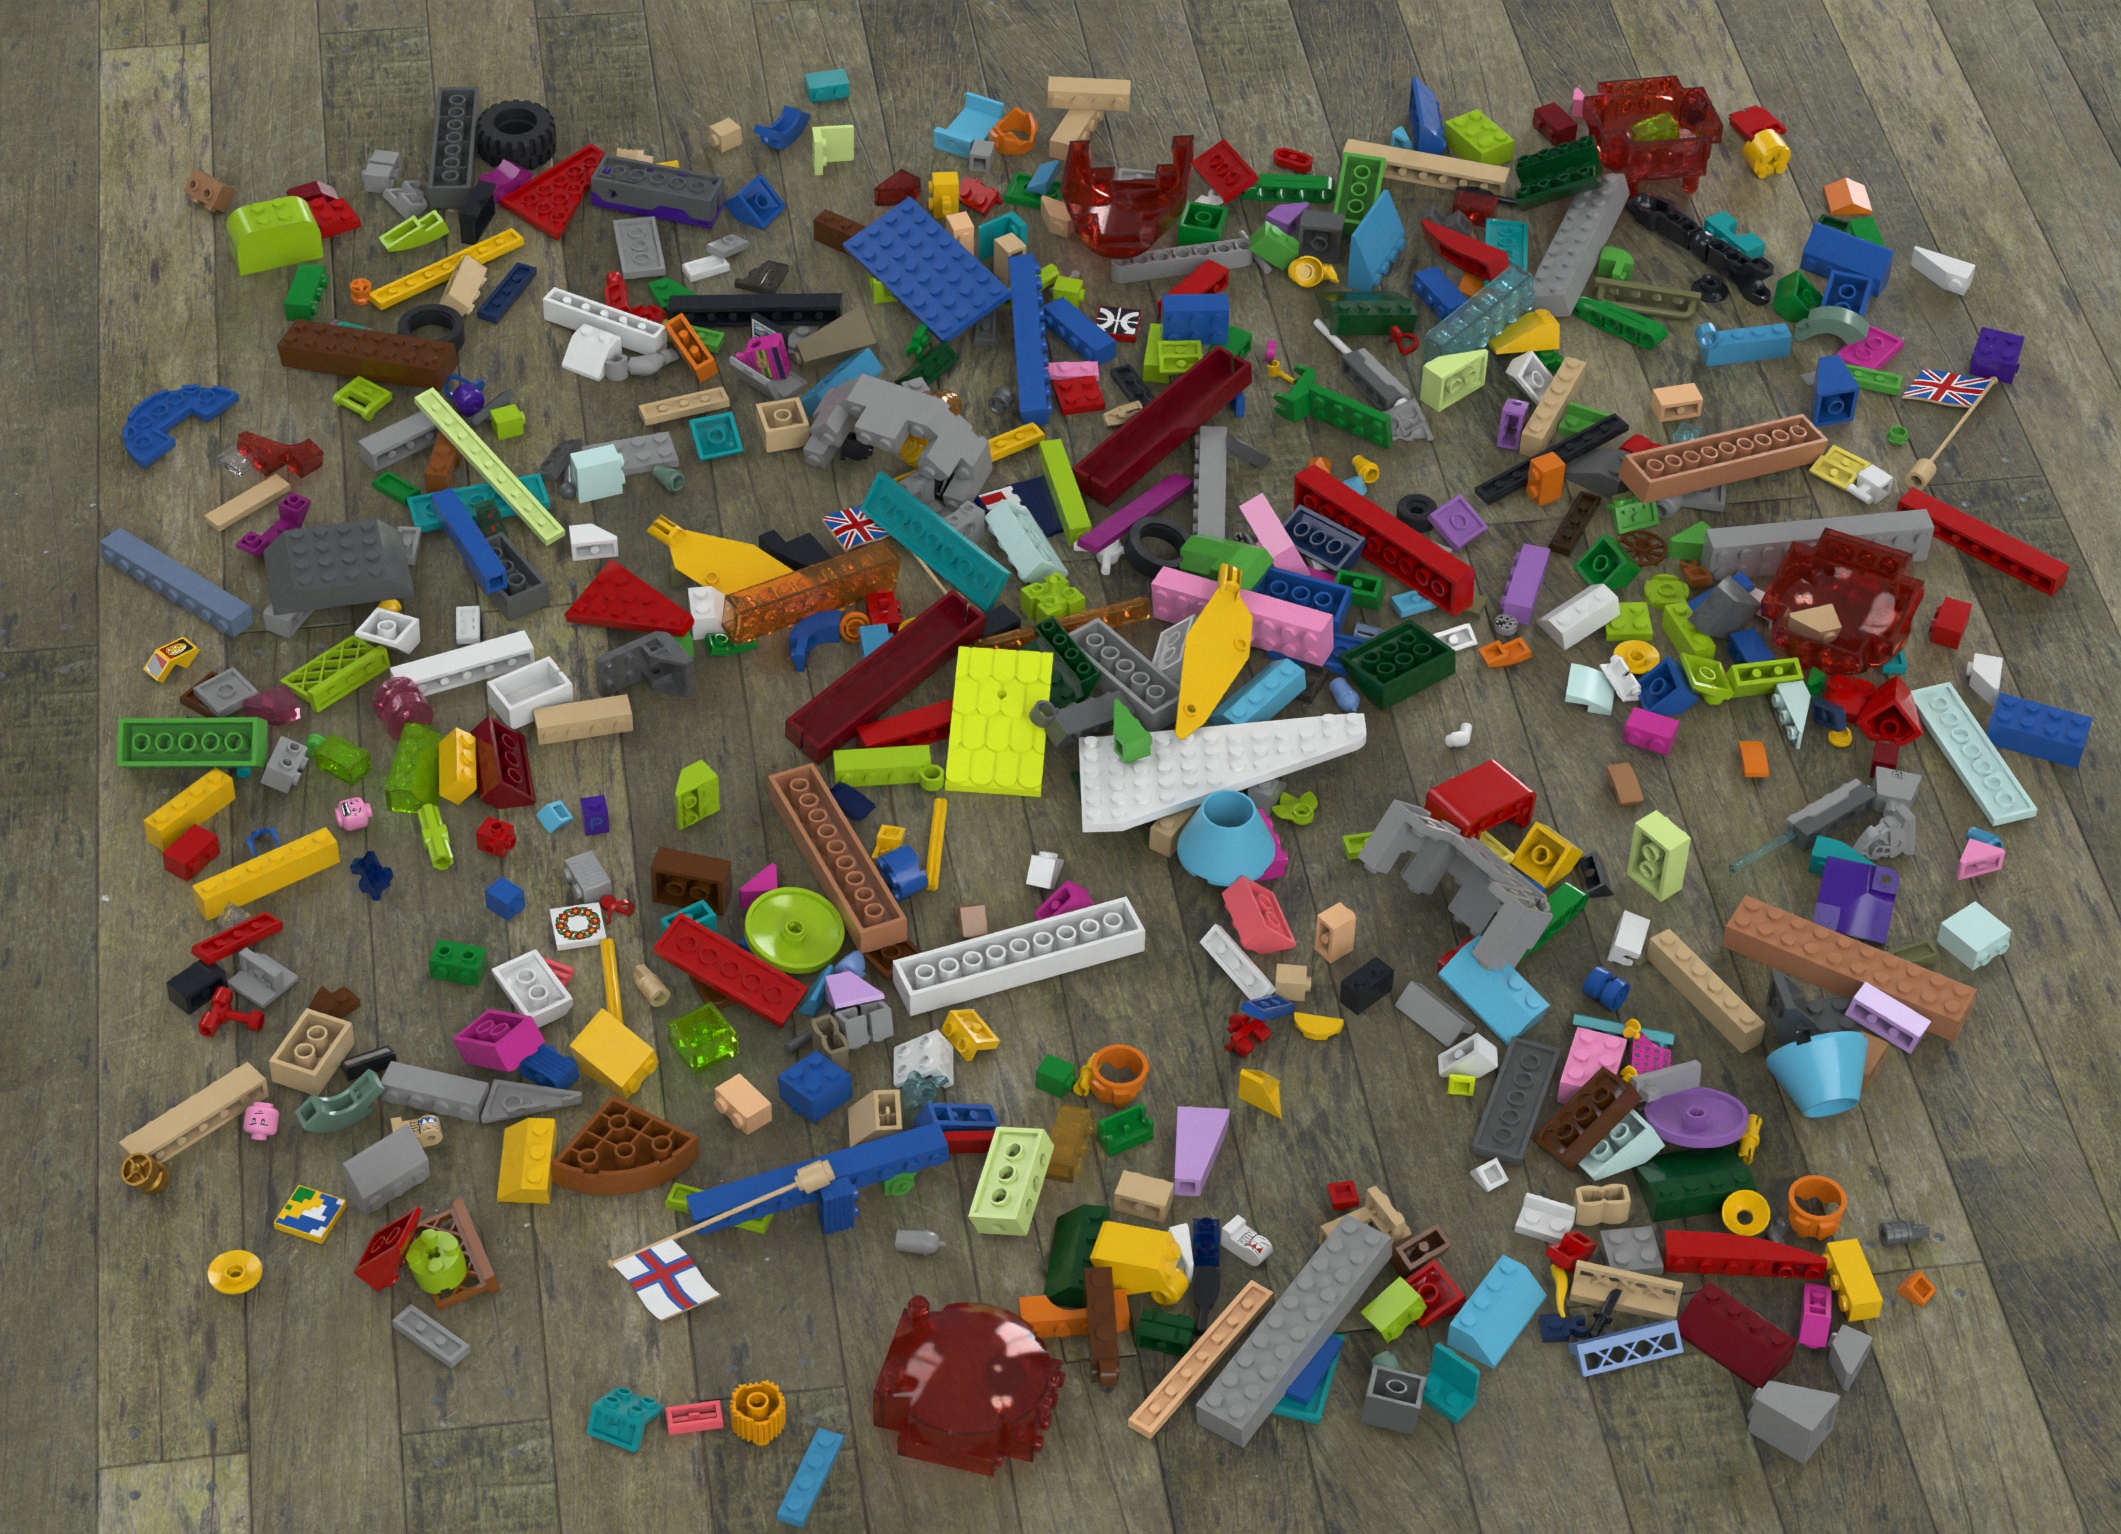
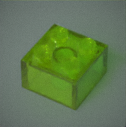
[667,1002,739,1075]

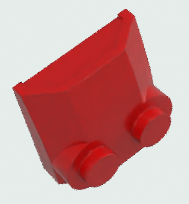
[1825,675,1875,724]
[1405,1259,1467,1329]

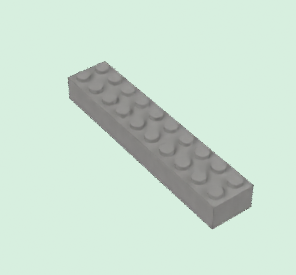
[1524,173,1630,317]
[1700,509,1934,580]
[1196,1214,1392,1448]

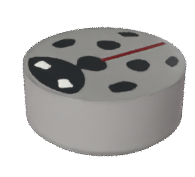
[1494,614,1518,636]

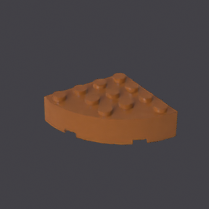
[551,1095,699,1196]

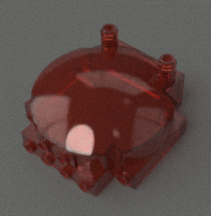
[1582,75,1724,199]
[1761,527,1925,676]
[873,1295,1066,1477]

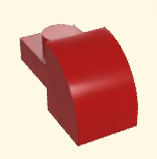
[1545,1230,1598,1274]

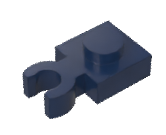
[1538,1313,1588,1343]

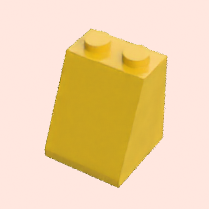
[569,1008,659,1100]
[1090,1221,1181,1295]

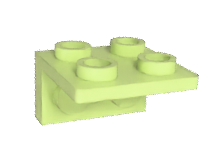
[812,125,854,176]

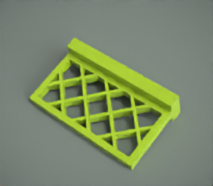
[280,635,391,713]

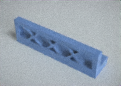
[1568,1319,1684,1377]

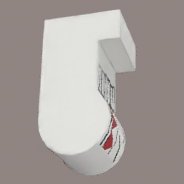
[1221,1215,1273,1266]

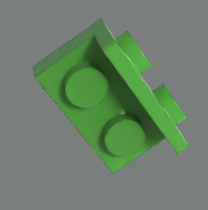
[1557,402,1610,437]
[1606,495,1659,534]

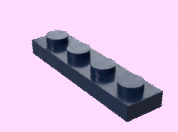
[477,262,537,324]

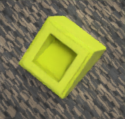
[1448,1074,1476,1096]

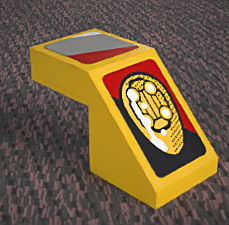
[143,637,200,683]

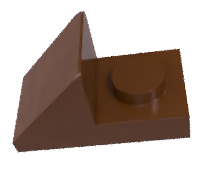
[308,986,361,1019]

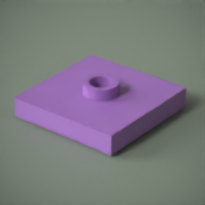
[1427,494,1489,552]

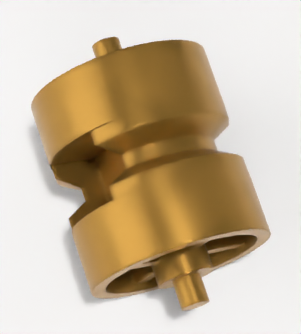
[121,1152,170,1196]

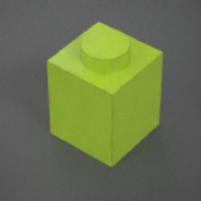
[1053,276,1086,309]
[490,404,526,441]

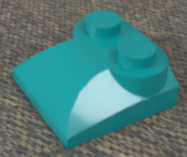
[689,412,744,461]

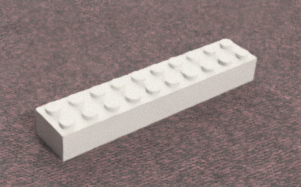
[893,896,1145,1016]

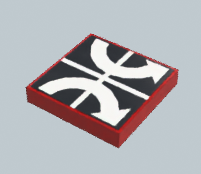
[1095,305,1142,343]

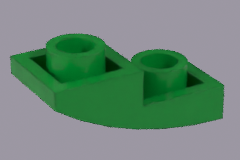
[704,628,758,656]

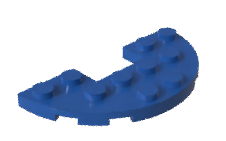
[123,384,239,469]

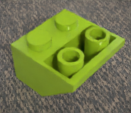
[675,759,720,831]

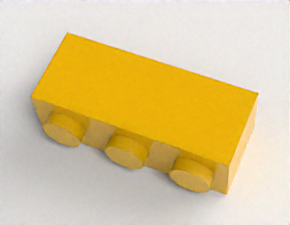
[439,727,477,805]
[1822,1238,1883,1322]

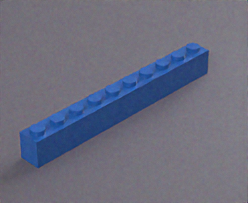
[1008,253,1053,426]
[686,1122,949,1236]

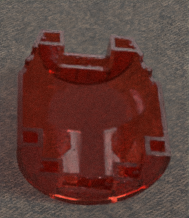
[1060,135,1195,259]

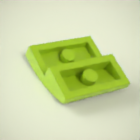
[1157,340,1203,375]

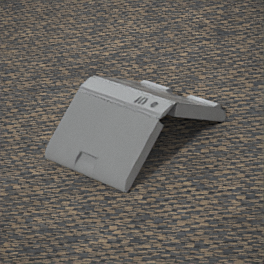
[729,356,808,401]

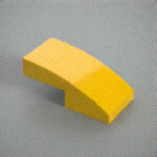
[871,824,906,867]

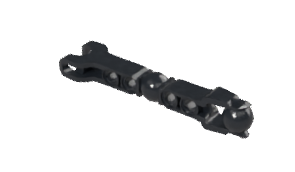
[1625,192,1774,306]

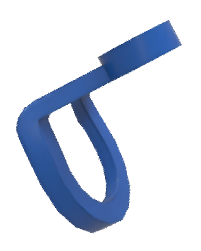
[443,374,485,399]
[246,827,281,858]

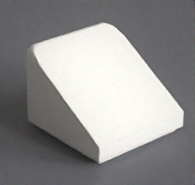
[1470,1157,1509,1192]

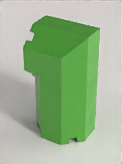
[1179,534,1274,592]

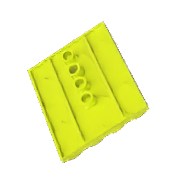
[945,646,1053,797]

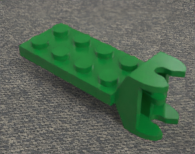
[1273,365,1393,449]

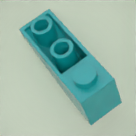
[1808,835,1883,880]

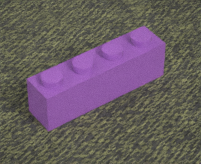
[1499,544,1550,625]

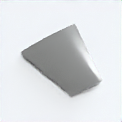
[382,180,428,220]
[1383,398,1434,441]

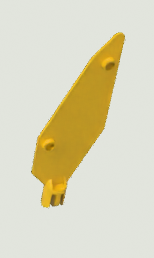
[647,514,845,613]
[1175,563,1253,740]

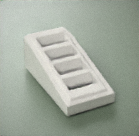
[1168,1223,1194,1283]

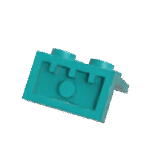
[978,211,1027,261]
[1422,1343,1480,1424]
[586,1387,664,1452]

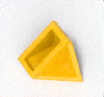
[1238,1069,1282,1119]

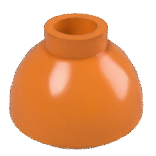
[839,611,871,643]

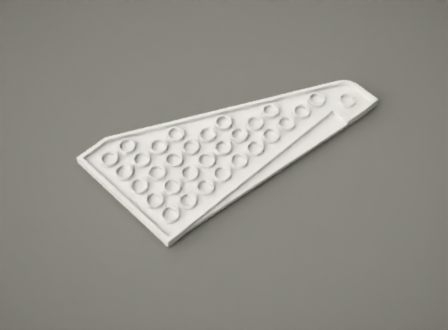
[1079,713,1367,832]

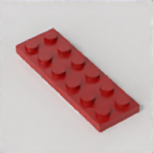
[652,912,808,1029]

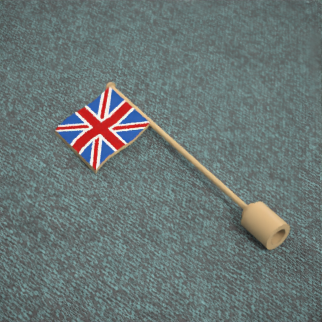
[1902,370,1998,491]
[822,504,970,620]

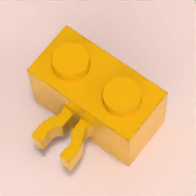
[928,171,959,219]

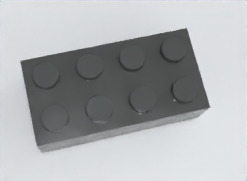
[463,532,550,621]

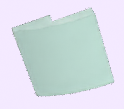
[1565,663,1615,715]

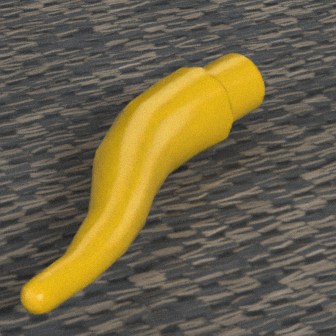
[1550,1264,1568,1318]

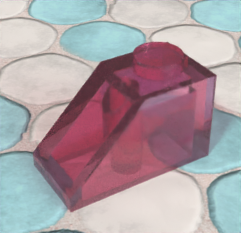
[242,684,301,726]

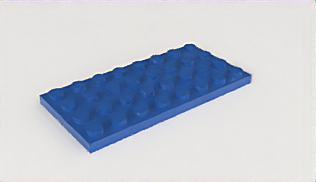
[843,196,1012,343]

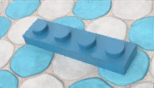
[777,1428,844,1528]

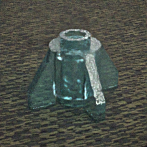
[902,1070,949,1111]

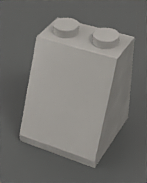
[1747,1381,1840,1465]

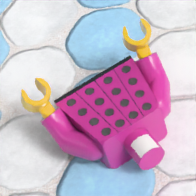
[1620,1019,1675,1084]

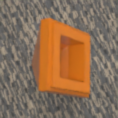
[1308,457,1331,474]

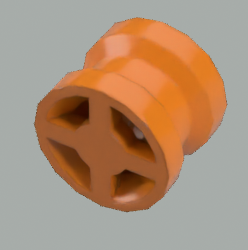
[350,278,371,305]

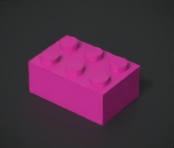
[452,1009,545,1072]

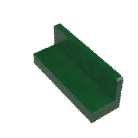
[894,341,959,386]

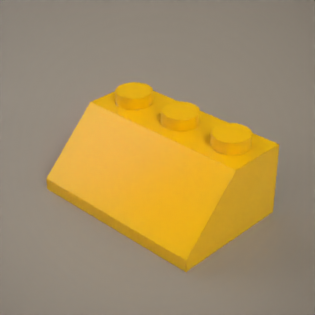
[497,1118,557,1204]

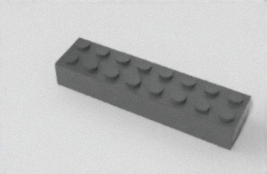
[428,87,481,209]

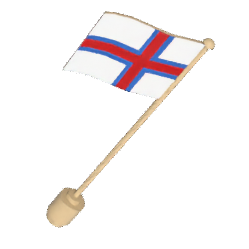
[607,1159,836,1321]

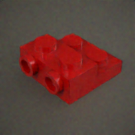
[307,197,361,239]

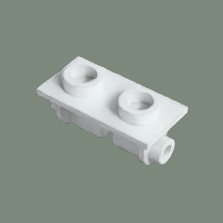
[1600,655,1642,702]

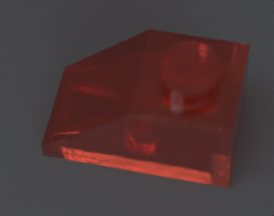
[874,169,921,206]

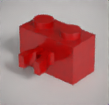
[866,589,904,635]

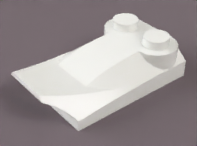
[491,949,573,1028]

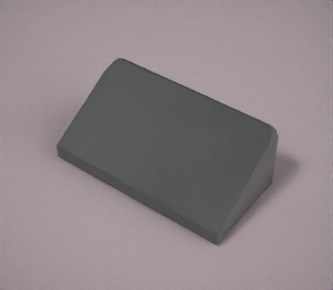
[1226,433,1271,469]

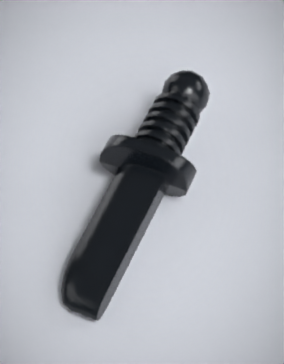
[1589,1288,1622,1338]

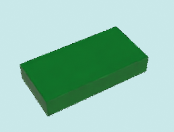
[372,471,421,507]

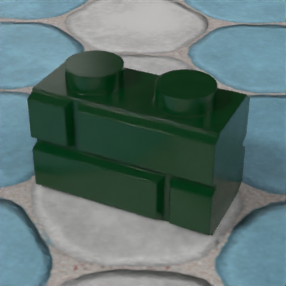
[1135,1308,1196,1357]

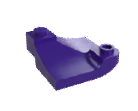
[1813,856,1899,945]

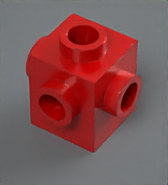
[476,816,516,858]

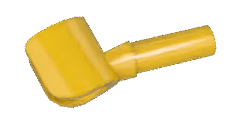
[1267,360,1295,384]

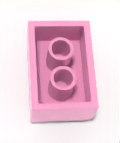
[1557,1027,1627,1104]

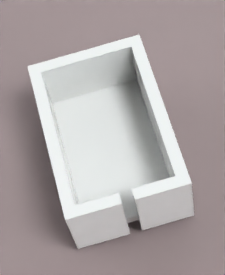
[486,656,574,730]

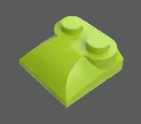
[1680,653,1734,705]

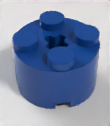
[875,845,928,903]

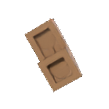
[1605,762,1644,807]

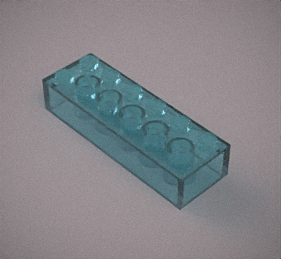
[1423,263,1534,364]

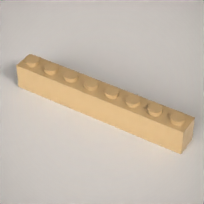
[1341,139,1510,196]

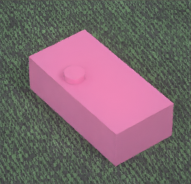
[1239,493,1311,576]

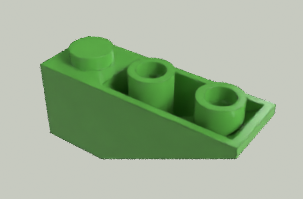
[1114,699,1153,763]

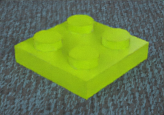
[1603,602,1653,641]

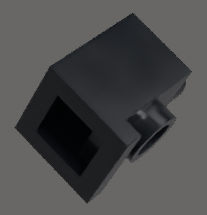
[840,432,874,461]

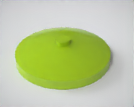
[744,887,845,974]

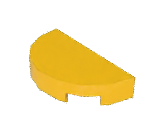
[1293,1012,1344,1040]

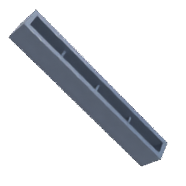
[100,528,253,638]

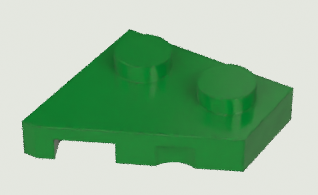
[648,278,698,313]

